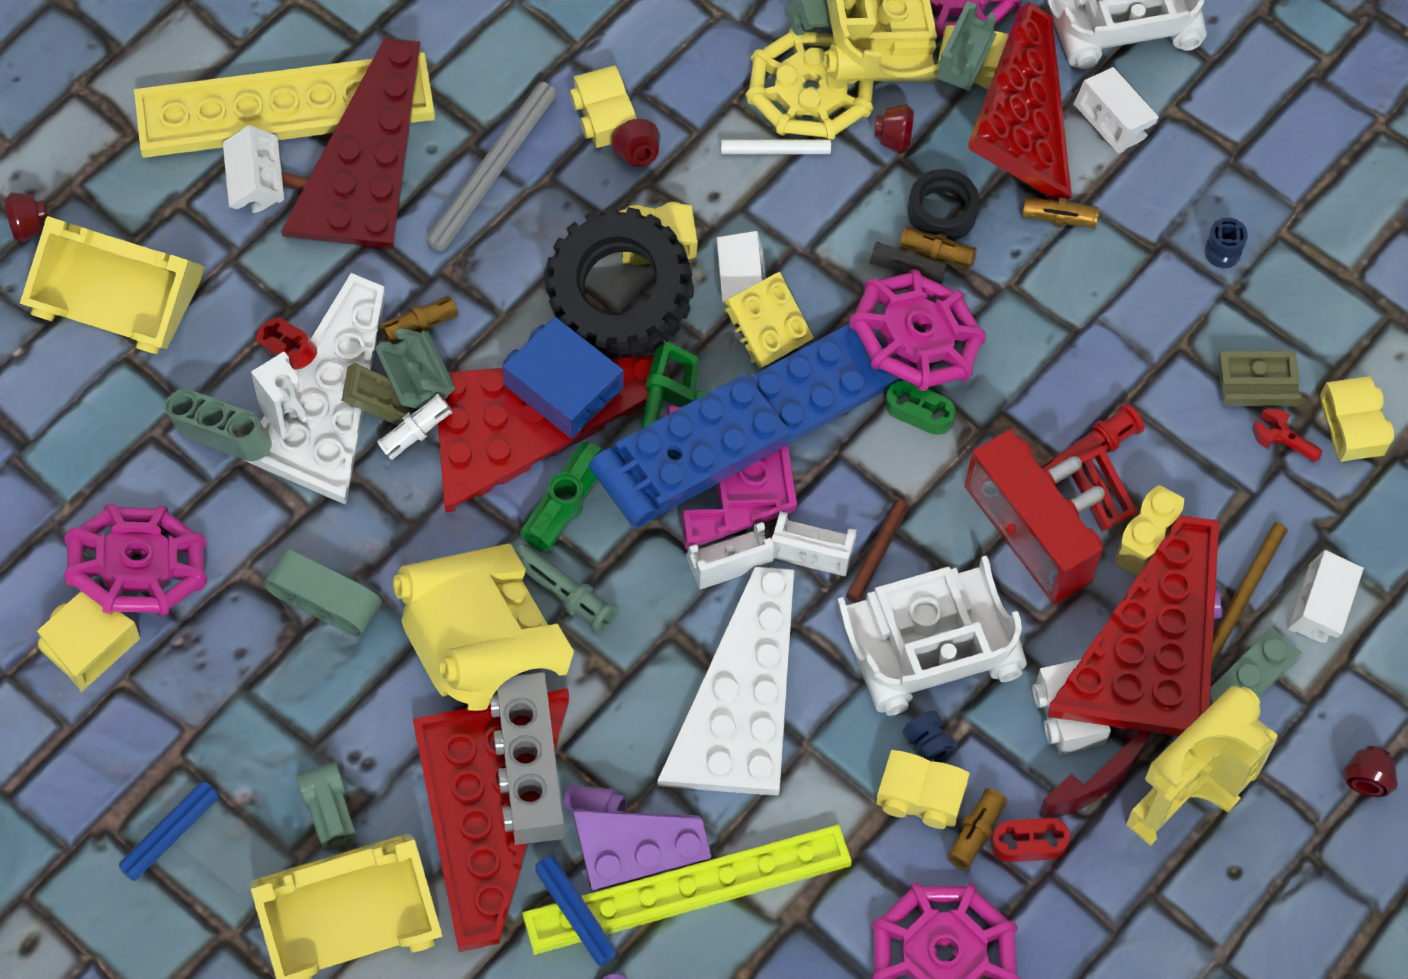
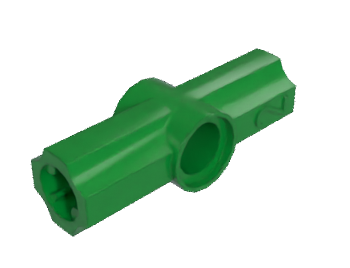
[520,441,603,552]

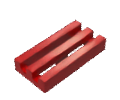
[1071,445,1138,532]

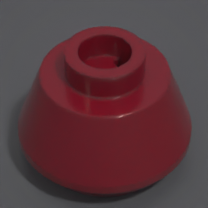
[874,104,914,154]
[612,118,660,167]
[4,192,48,243]
[1342,746,1398,797]

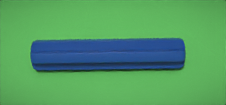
[119,781,218,881]
[535,856,616,966]

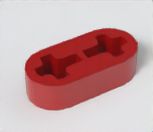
[256,318,317,370]
[991,818,1070,862]

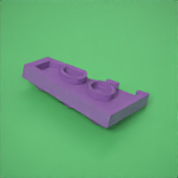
[571,808,711,890]

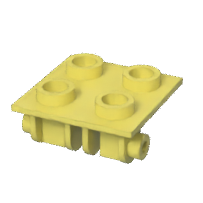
[724,271,814,368]

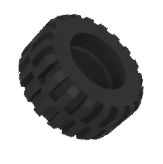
[545,207,694,359]

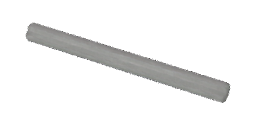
[427,82,555,252]

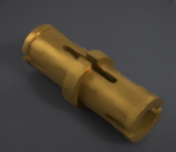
[1022,195,1099,230]
[899,226,977,271]
[380,295,458,344]
[946,788,1008,870]

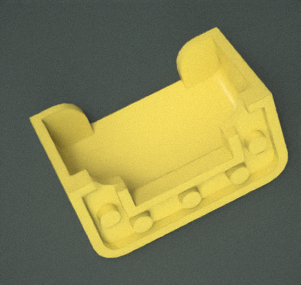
[20,216,205,355]
[250,834,443,979]

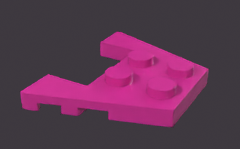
[666,406,797,549]

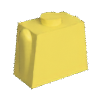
[37,591,140,692]

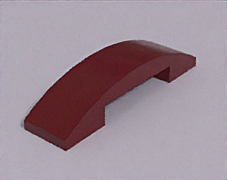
[1039,728,1152,818]

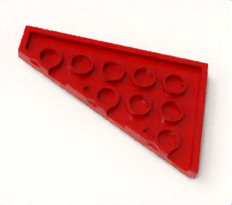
[968,2,1072,201]
[438,355,665,513]
[1047,515,1219,736]
[413,688,570,952]

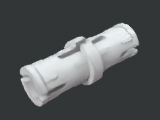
[377,393,453,460]

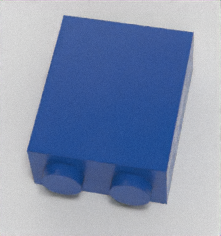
[502,317,624,439]

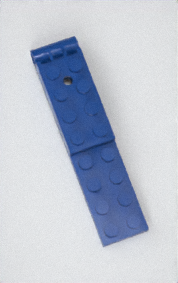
[588,323,903,529]

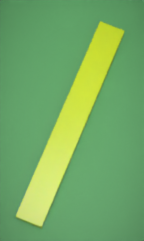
[522,824,852,955]

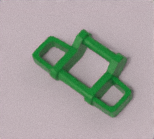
[641,342,709,460]

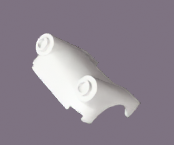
[1044,0,1207,69]
[836,556,1027,716]

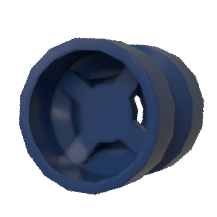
[1204,217,1248,268]
[902,711,958,762]

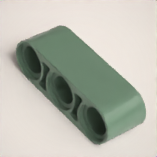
[164,389,272,461]
[263,549,382,637]

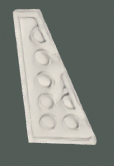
[244,273,386,505]
[657,567,794,796]

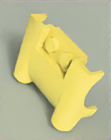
[823,0,939,83]
[393,543,574,711]
[1126,686,1278,846]

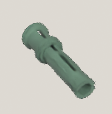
[515,543,619,635]

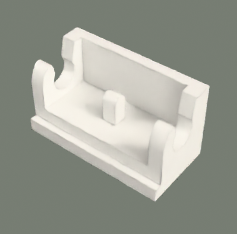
[1074,67,1159,154]
[223,125,284,213]
[717,231,766,307]
[251,352,306,439]
[772,511,856,576]
[686,522,775,590]
[1288,550,1364,643]

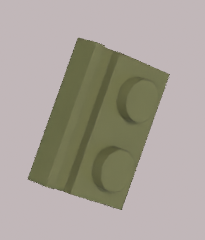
[1218,351,1301,406]

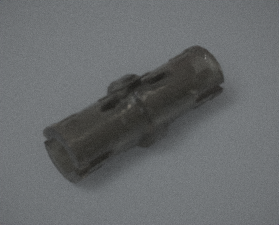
[869,241,948,284]

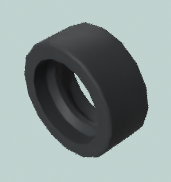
[907,169,980,241]

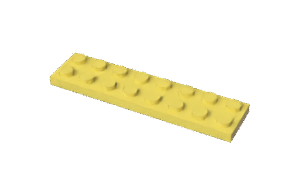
[134,52,435,158]

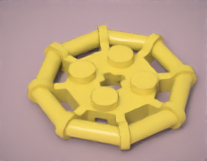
[746,28,874,140]

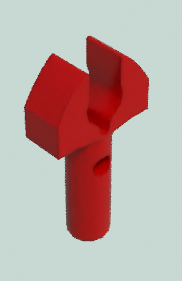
[1252,409,1322,462]

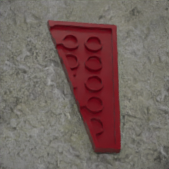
[281,38,421,249]

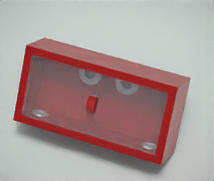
[964,429,1105,605]

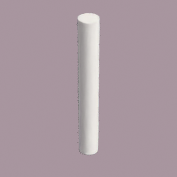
[721,140,831,154]

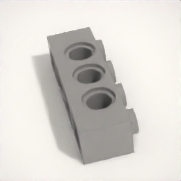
[490,672,564,845]

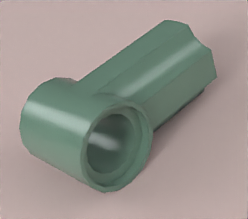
[296,762,356,848]

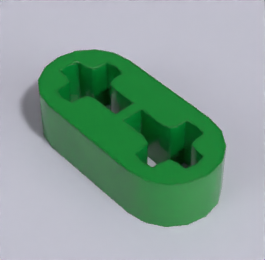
[885,381,956,435]

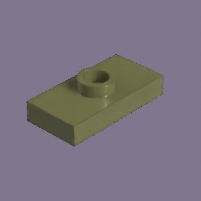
[341,363,416,426]

